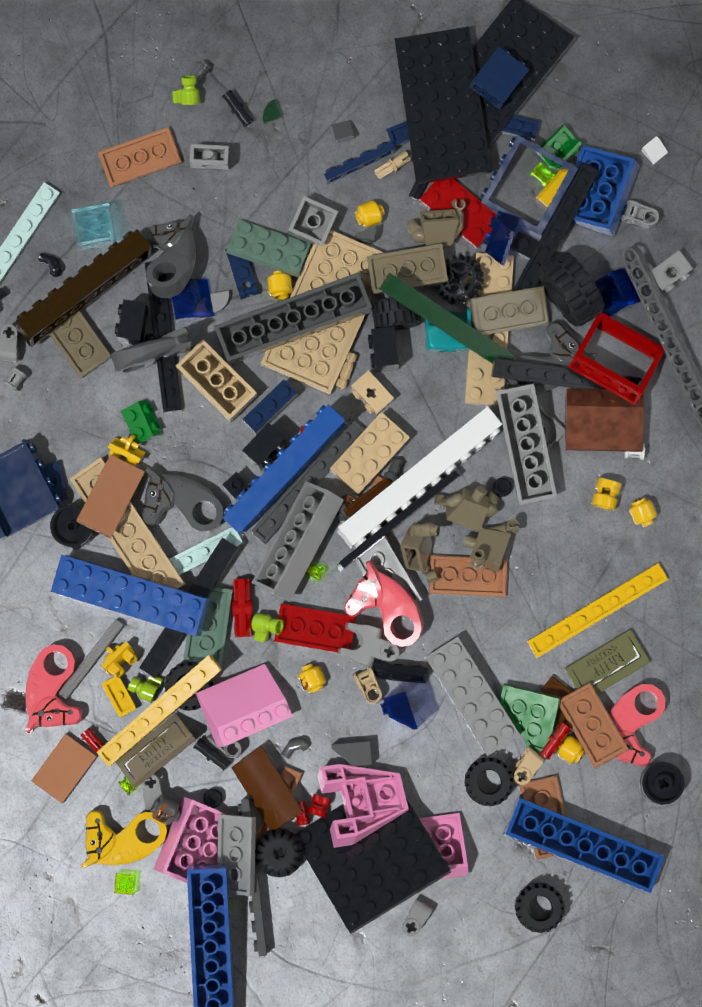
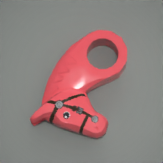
[344,560,424,647]
[25,644,83,734]
[609,684,665,767]

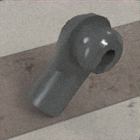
[281,738,309,759]

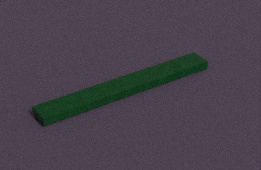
[379,273,515,364]

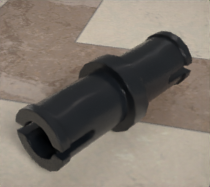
[221,90,253,127]
[193,738,231,771]

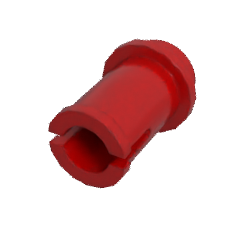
[80,728,105,753]
[295,801,311,826]

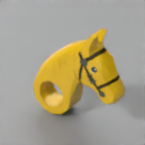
[81,810,168,869]

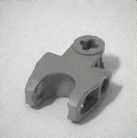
[338,623,399,667]

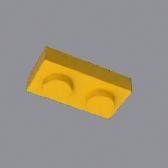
[101,677,137,718]

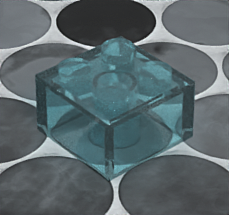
[71,203,117,251]

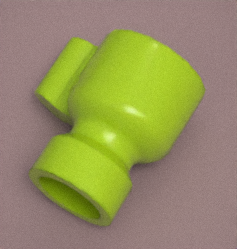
[172,75,200,105]
[251,613,284,643]
[127,676,164,704]

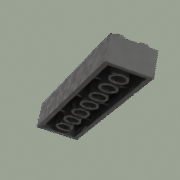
[214,272,372,365]

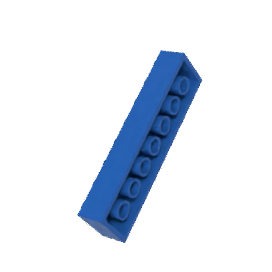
[222,404,348,534]
[51,555,211,636]
[503,798,665,893]
[187,864,235,1007]

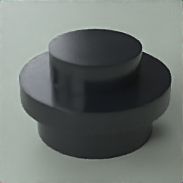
[493,478,512,497]
[203,789,223,808]

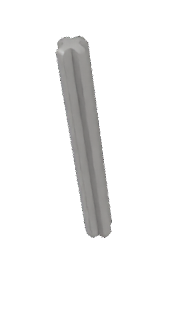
[58,619,124,699]

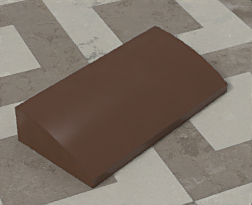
[231,746,304,830]

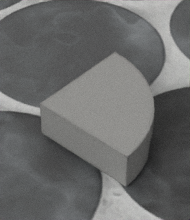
[210,291,229,313]

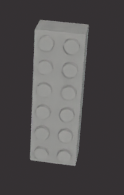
[495,383,557,505]
[251,481,344,602]
[425,637,520,756]

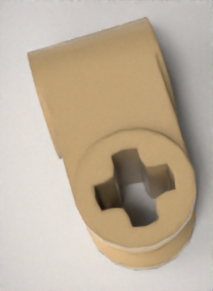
[352,667,382,705]
[511,747,545,785]

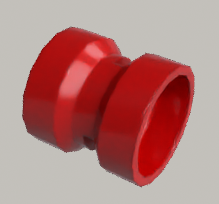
[307,794,331,818]

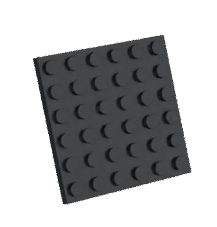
[296,798,451,934]

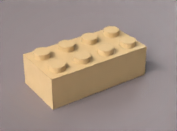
[176,339,258,423]
[330,412,410,496]

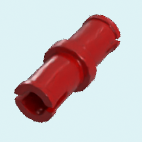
[540,721,572,760]

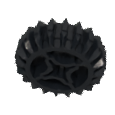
[435,254,486,306]

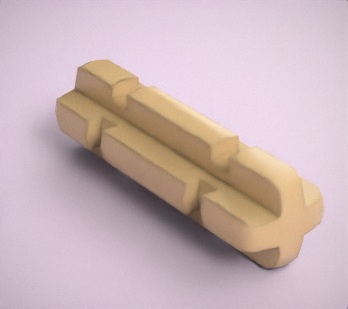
[336,352,357,389]

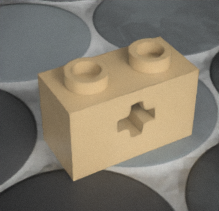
[351,370,394,416]

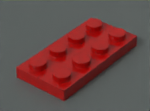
[419,179,502,249]
[274,604,356,653]

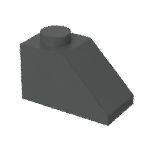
[331,741,372,768]

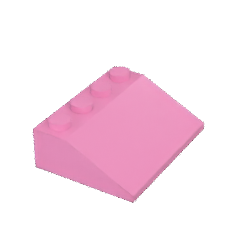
[195,664,293,747]
[153,797,225,883]
[419,813,468,879]

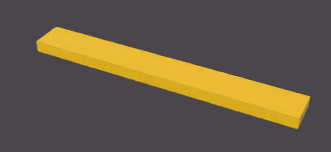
[527,563,668,658]
[97,655,223,767]

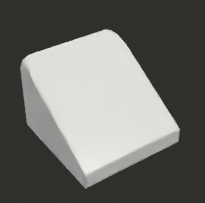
[641,136,668,165]

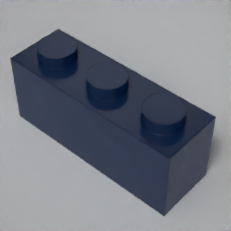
[242,379,297,435]

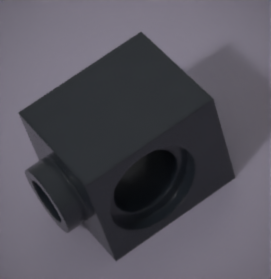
[222,471,250,500]

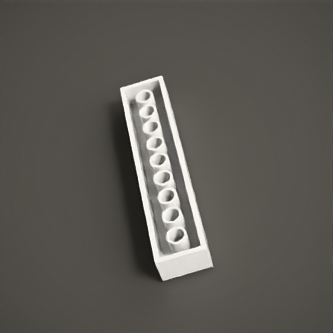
[337,406,502,549]

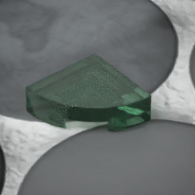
[263,99,281,124]

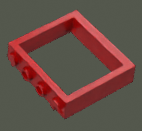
[568,312,664,405]

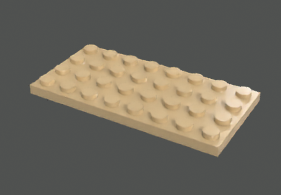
[260,230,383,395]

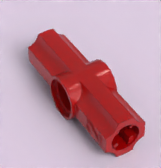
[232,579,252,637]

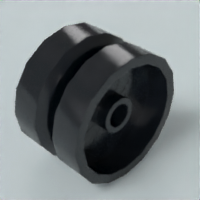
[50,505,94,549]
[639,762,685,805]

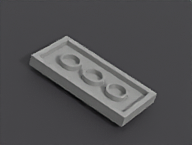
[355,536,423,603]
[217,814,256,896]

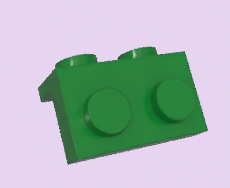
[537,125,582,169]
[121,400,163,445]

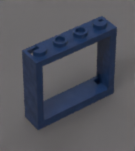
[480,135,579,236]

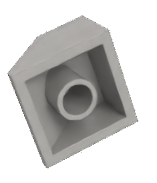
[287,196,338,246]

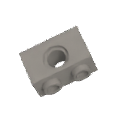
[190,144,230,170]
[651,250,693,293]

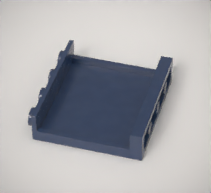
[0,439,63,540]

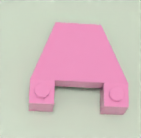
[318,764,409,848]

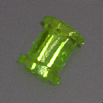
[530,162,555,187]
[305,563,325,582]

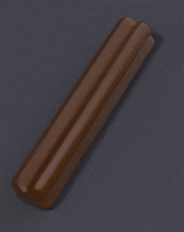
[343,478,391,517]

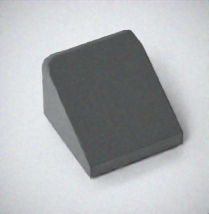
[331,120,354,143]
[355,226,377,244]

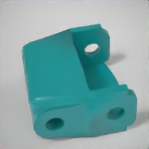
[425,308,471,352]

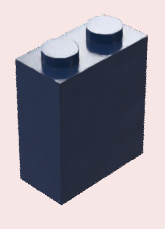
[469,47,529,110]

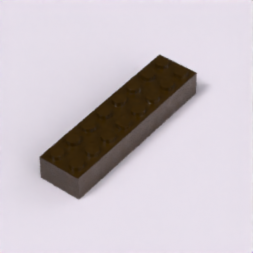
[16,229,152,347]

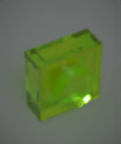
[114,873,136,895]

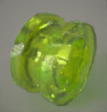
[118,776,136,795]

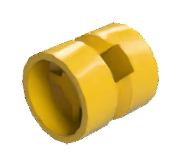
[591,478,622,511]

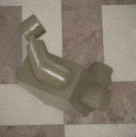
[407,199,466,246]
[434,486,499,532]
[463,519,520,573]
[400,522,440,583]

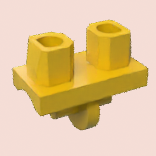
[108,435,146,466]
[101,641,138,678]

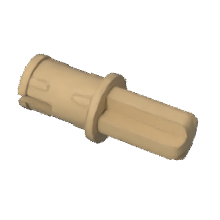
[374,151,411,179]

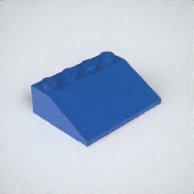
[563,145,639,236]

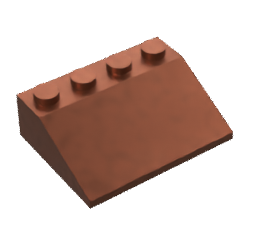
[565,388,644,452]

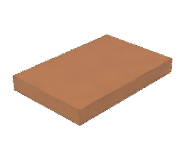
[31,734,97,804]

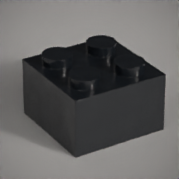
[115,299,149,345]
[367,326,399,373]
[242,423,286,470]

